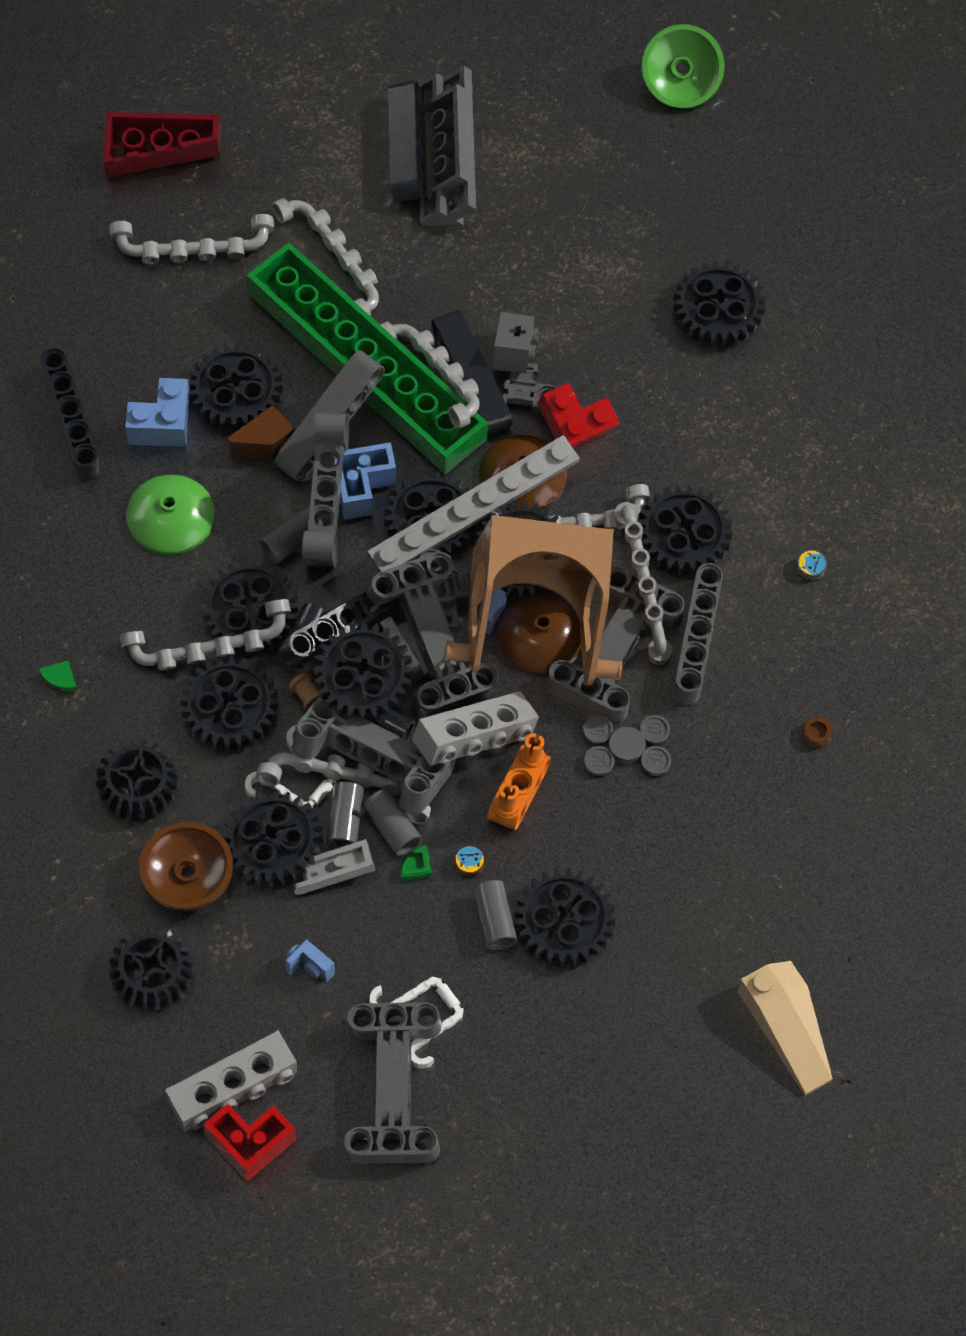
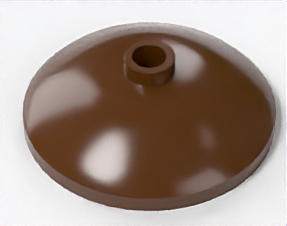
[479,435,567,511]
[497,593,582,675]
[139,822,233,911]

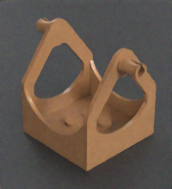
[444,515,622,685]

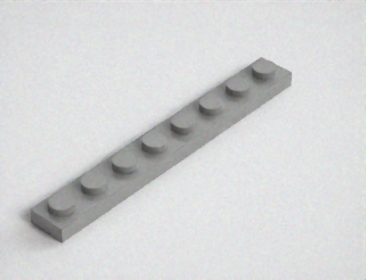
[367,435,580,573]

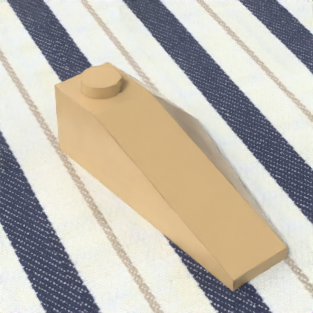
[738,961,832,1096]

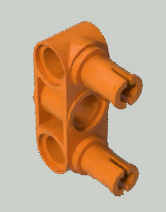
[487,733,551,831]

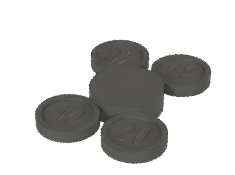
[583,715,671,776]

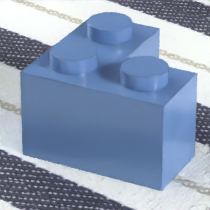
[126,378,190,447]
[333,443,396,520]

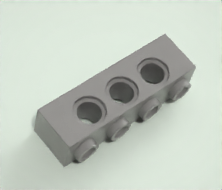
[412,691,539,766]
[165,1030,297,1132]

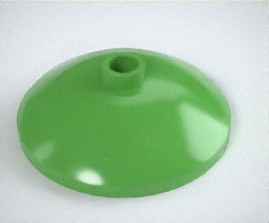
[642,24,724,108]
[126,475,215,555]

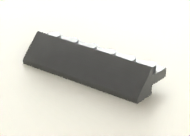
[419,66,476,226]

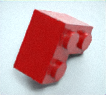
[537,383,620,449]
[203,1103,296,1182]

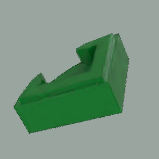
[39,661,77,692]
[400,845,431,881]

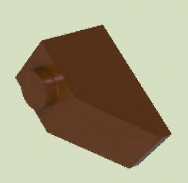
[227,405,295,459]

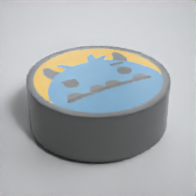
[796,550,827,581]

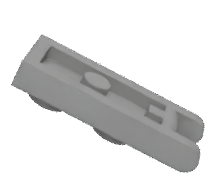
[293,839,375,895]

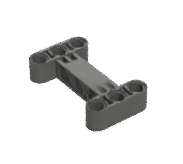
[302,412,349,568]
[366,552,499,716]
[548,566,685,724]
[292,683,456,814]
[344,1002,442,1164]

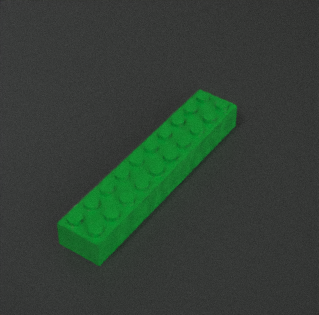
[247,242,488,474]

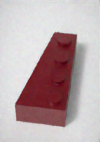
[103,112,221,178]

